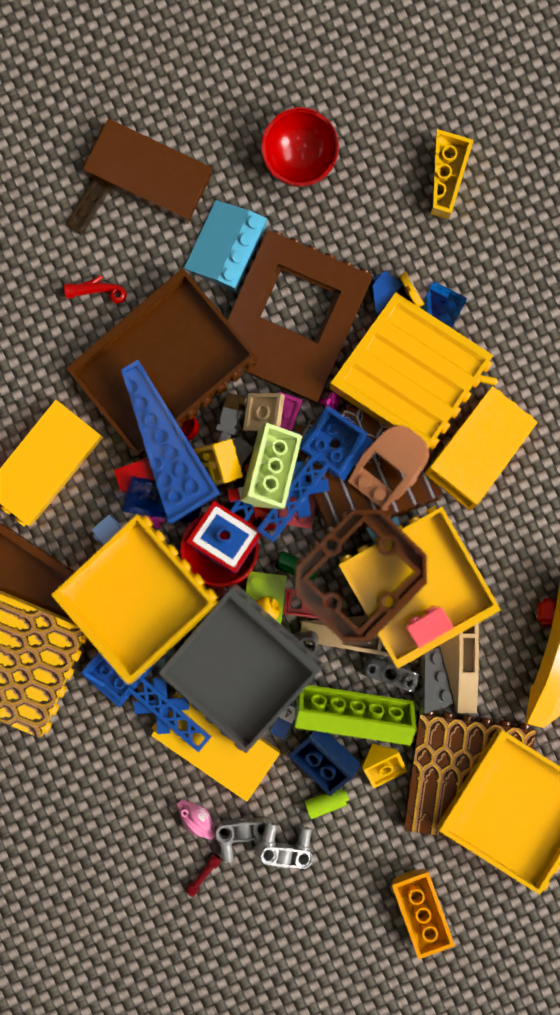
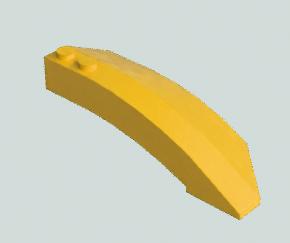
[525,585,560,728]

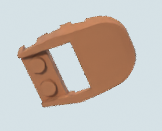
[348,426,429,511]

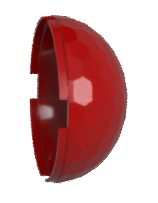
[261,107,339,187]
[180,514,259,588]

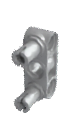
[216,817,271,863]
[254,822,313,869]

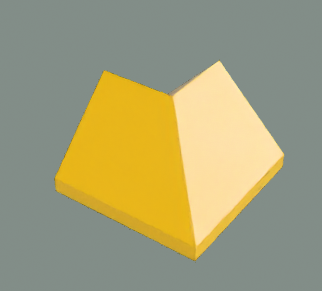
[360,743,408,789]

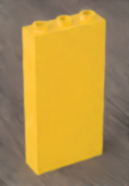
[424,386,538,511]
[0,400,103,527]
[151,692,280,802]

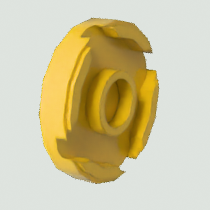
[399,271,424,307]

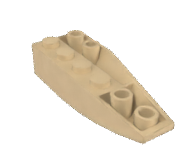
[300,615,415,660]
[439,623,479,713]

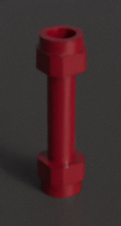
[185,853,222,897]

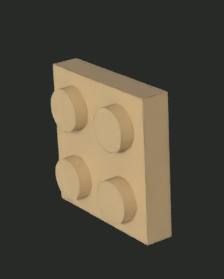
[243,393,285,432]

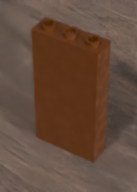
[83,118,213,224]

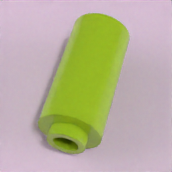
[305,788,349,820]

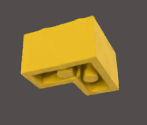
[193,439,243,485]

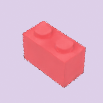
[405,605,454,648]

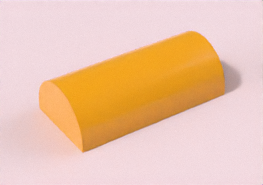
[391,869,455,960]

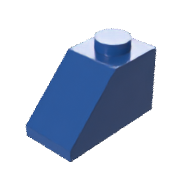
[371,270,403,318]

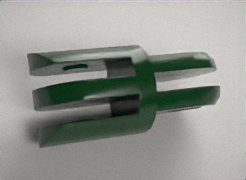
[275,551,317,581]

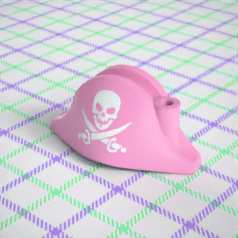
[177,799,216,840]

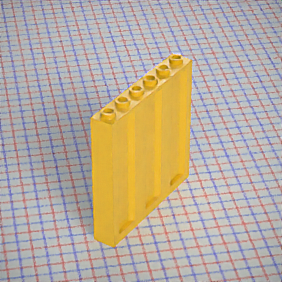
[330,292,493,450]

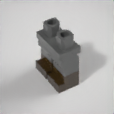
[216,392,247,442]

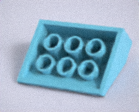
[184,200,267,293]

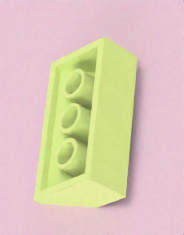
[240,423,302,509]

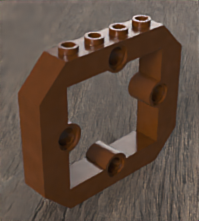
[295,510,427,641]

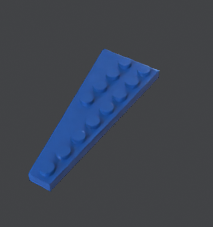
[121,360,220,524]

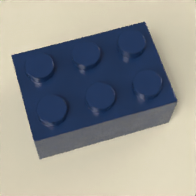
[288,730,361,796]

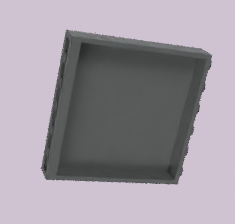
[159,584,326,753]

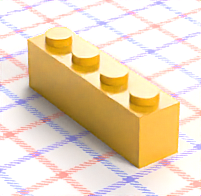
[430,129,474,219]

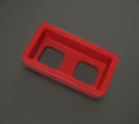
[283,589,329,619]

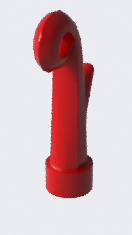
[64,275,127,304]

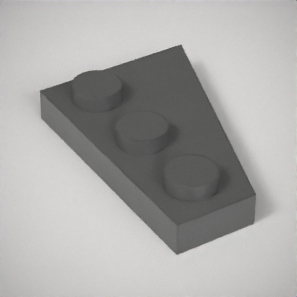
[420,647,453,714]

